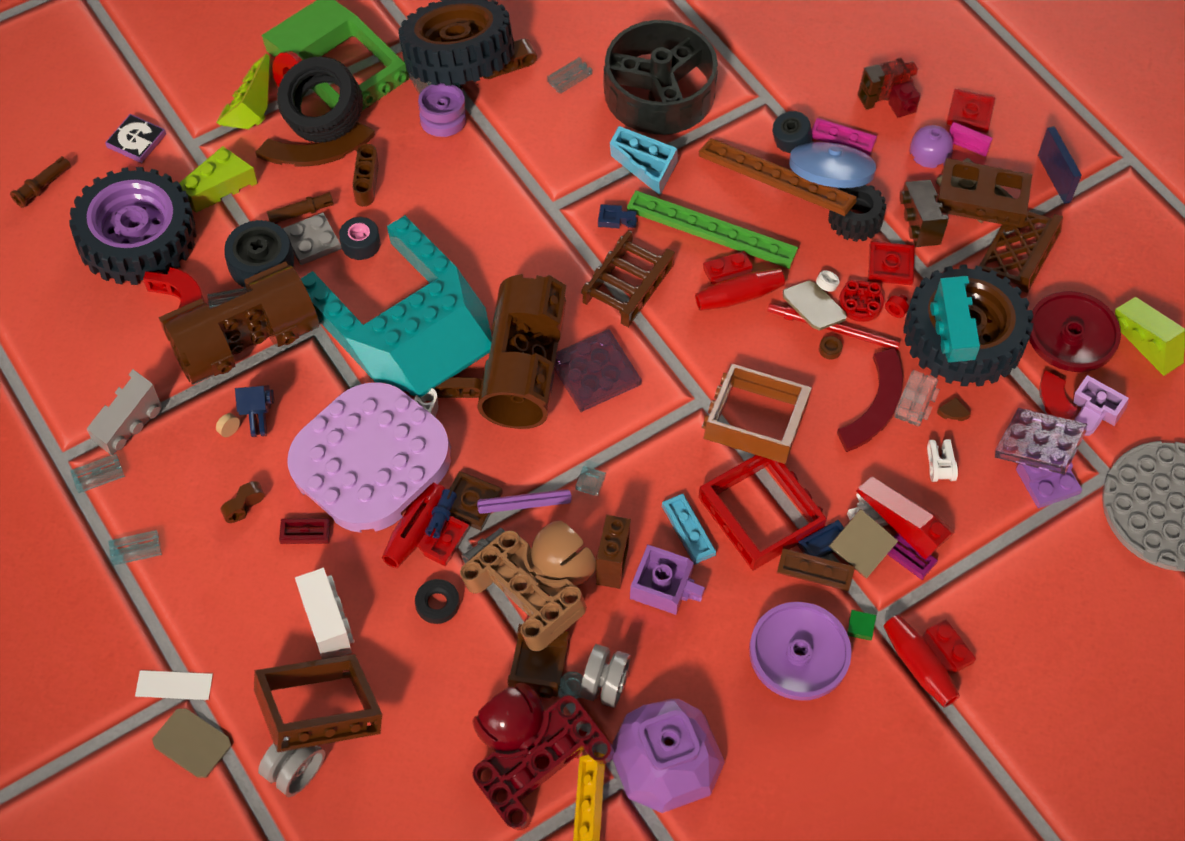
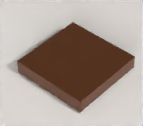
[447,471,503,531]

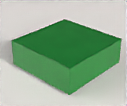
[847,610,876,641]

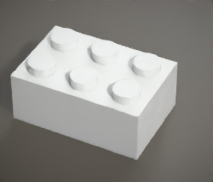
[295,568,354,659]

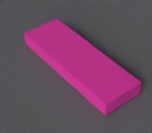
[812,118,877,156]

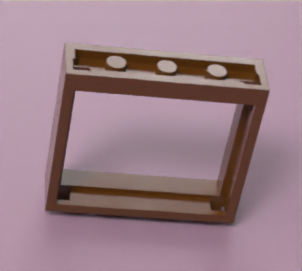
[254,654,382,752]

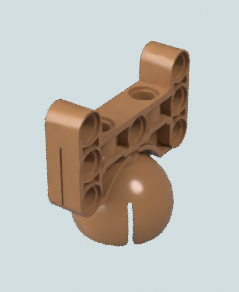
[460,520,597,651]

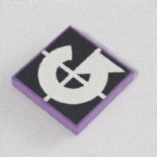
[105,114,166,163]

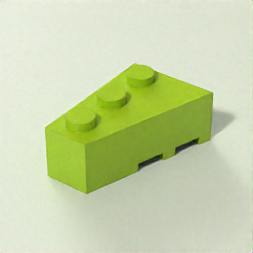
[179,146,258,212]
[1115,297,1185,376]

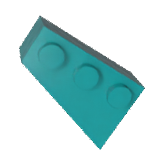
[930,276,980,363]

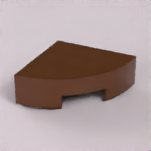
[937,398,971,421]

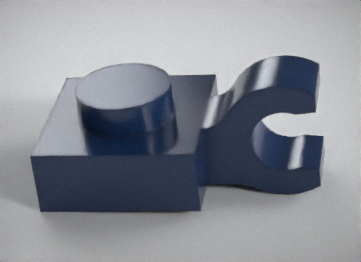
[598,204,637,229]

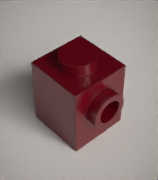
[888,81,920,118]

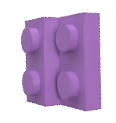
[1016,445,1082,509]

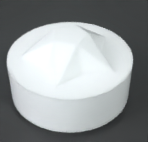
[816,270,840,292]

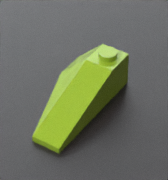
[216,53,270,129]

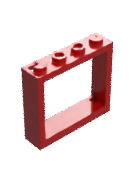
[698,455,827,571]

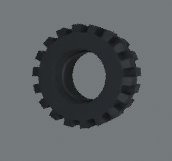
[828,185,886,241]

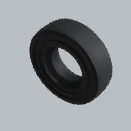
[415,579,460,624]

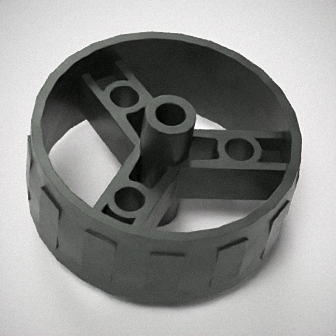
[603,20,718,135]

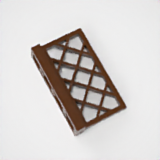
[979,211,1063,293]

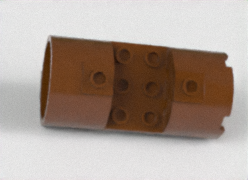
[159,261,319,385]
[477,274,566,429]

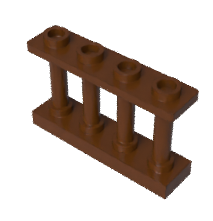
[581,230,675,328]

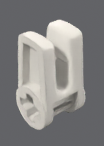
[927,439,958,482]

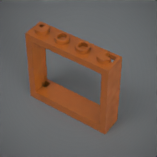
[702,364,812,464]

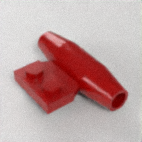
[695,251,785,311]
[382,482,469,568]
[883,615,976,708]

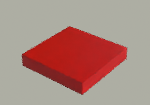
[946,89,996,134]
[868,241,915,285]

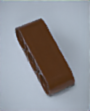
[483,39,537,79]
[353,144,378,207]

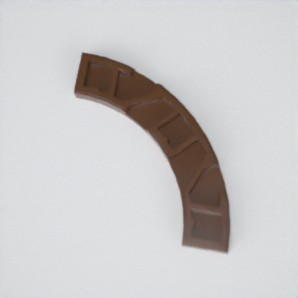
[256,122,375,167]

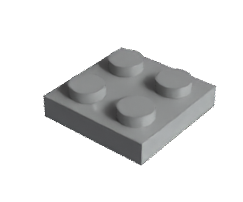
[283,213,341,265]

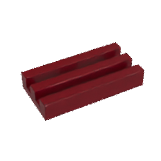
[279,518,330,544]

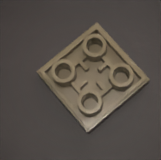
[829,509,898,578]

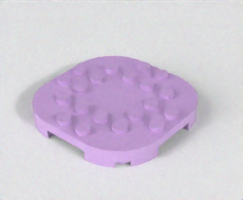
[288,382,451,532]

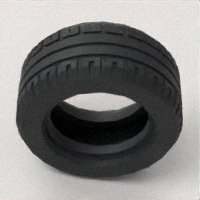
[277,56,363,143]

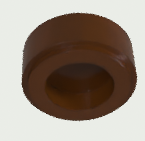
[819,336,843,359]

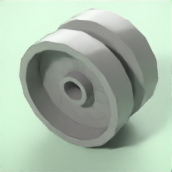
[580,644,631,708]
[258,737,325,797]

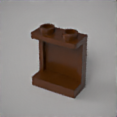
[508,624,569,698]

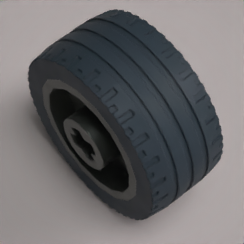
[224,220,294,288]

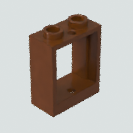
[596,515,631,589]

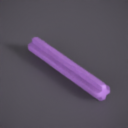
[477,489,572,514]

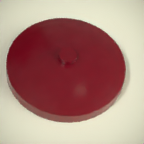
[1029,291,1121,372]

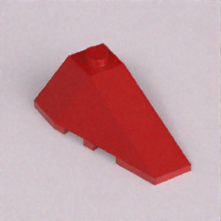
[856,477,955,560]

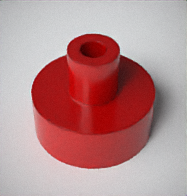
[885,294,909,318]

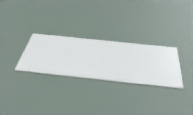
[135,670,213,700]

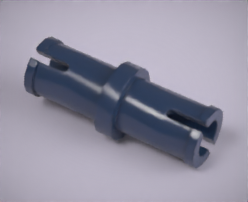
[425,489,457,538]

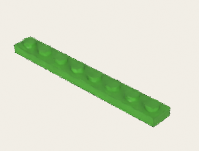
[627,190,798,269]

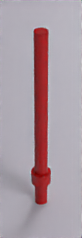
[767,303,900,351]

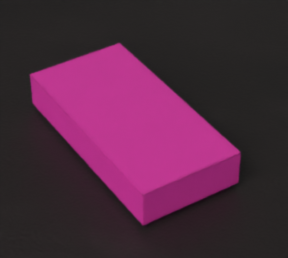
[949,122,993,157]

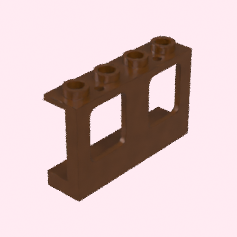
[937,158,1032,228]

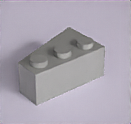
[87,369,162,456]

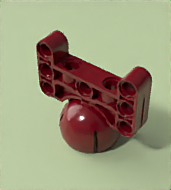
[472,682,614,830]

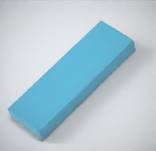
[662,494,716,565]

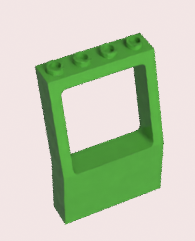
[261,0,409,111]

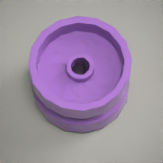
[418,83,466,137]

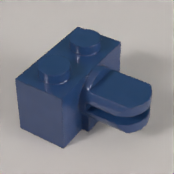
[235,385,275,437]

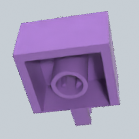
[630,544,705,615]

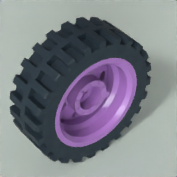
[69,167,196,285]

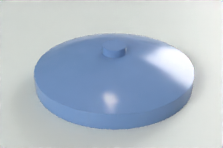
[789,142,876,188]

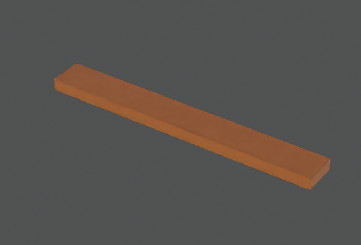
[699,138,857,216]

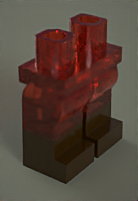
[858,58,918,110]

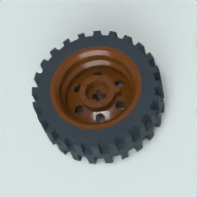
[398,0,515,86]
[903,265,1033,387]

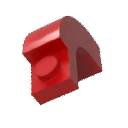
[143,267,205,309]

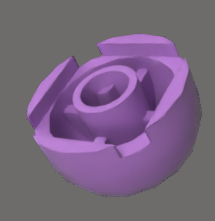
[909,125,953,168]

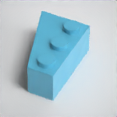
[610,126,678,195]

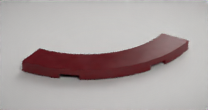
[837,348,903,452]

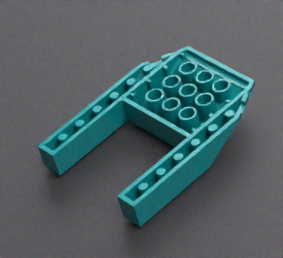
[300,215,492,398]

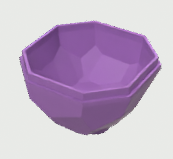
[612,699,725,813]

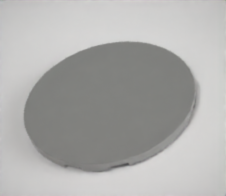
[1102,441,1185,572]

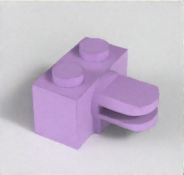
[1073,375,1129,436]

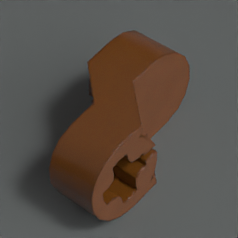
[221,481,265,523]

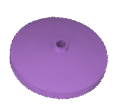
[749,602,851,700]

